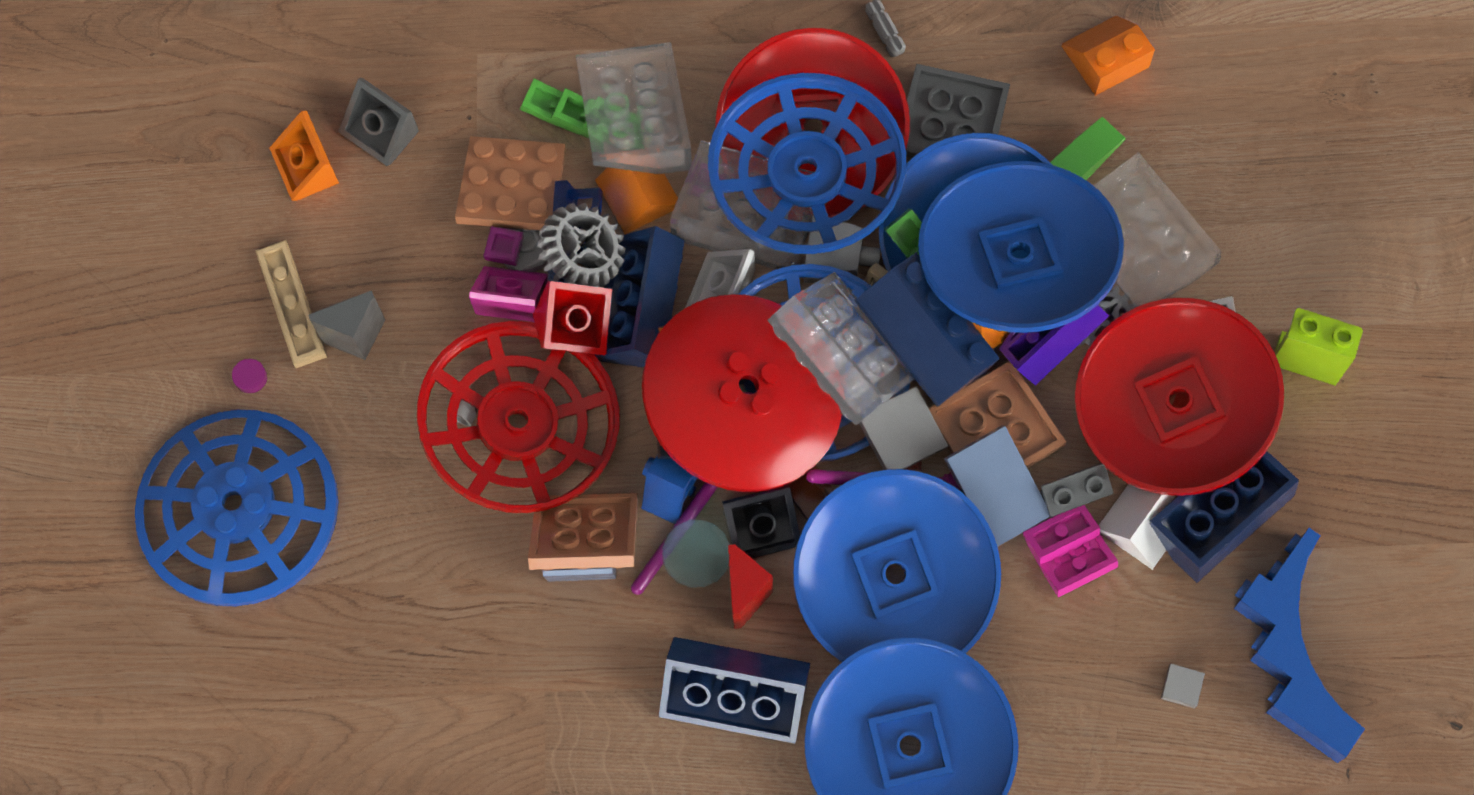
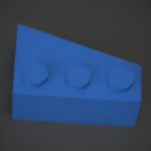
[641,449,698,524]

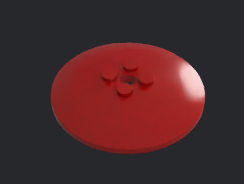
[715,28,910,222]
[642,294,843,492]
[1075,298,1284,496]

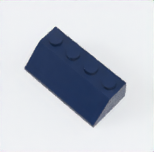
[594,226,685,367]
[855,252,1000,407]
[1149,451,1299,583]
[659,637,811,744]

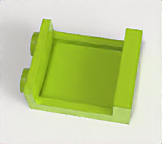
[1275,308,1363,386]

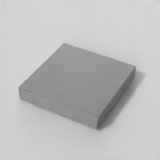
[856,387,948,470]

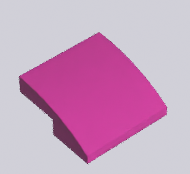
[1023,505,1118,598]

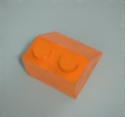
[1061,16,1155,96]

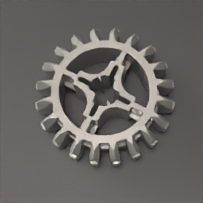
[537,203,626,287]

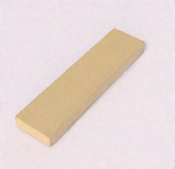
[255,240,327,368]

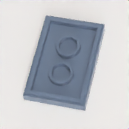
[944,426,1050,547]

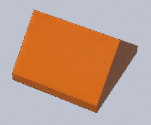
[269,111,339,201]
[595,152,682,235]

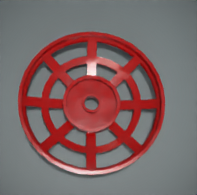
[417,321,620,513]

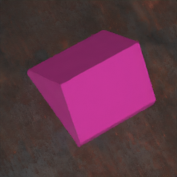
[469,266,548,322]

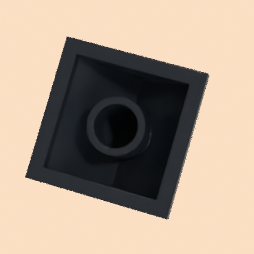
[722,484,800,558]

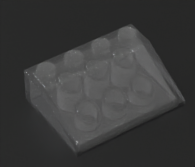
[576,42,692,174]
[670,140,814,269]
[1093,152,1221,307]
[767,272,915,425]

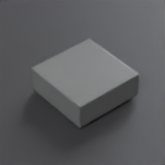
[1161,664,1205,709]

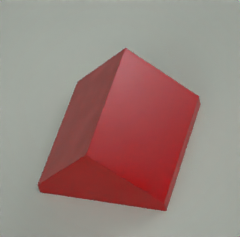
[533,281,612,355]
[728,544,773,629]

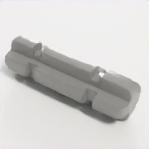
[865,0,906,57]

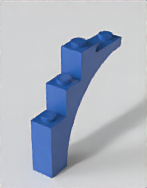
[1234,528,1365,763]

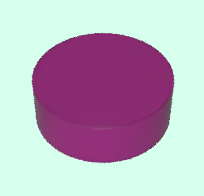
[232,359,267,393]

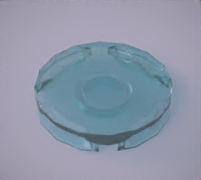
[662,520,730,588]

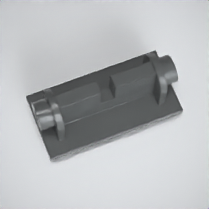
[1039,463,1114,517]

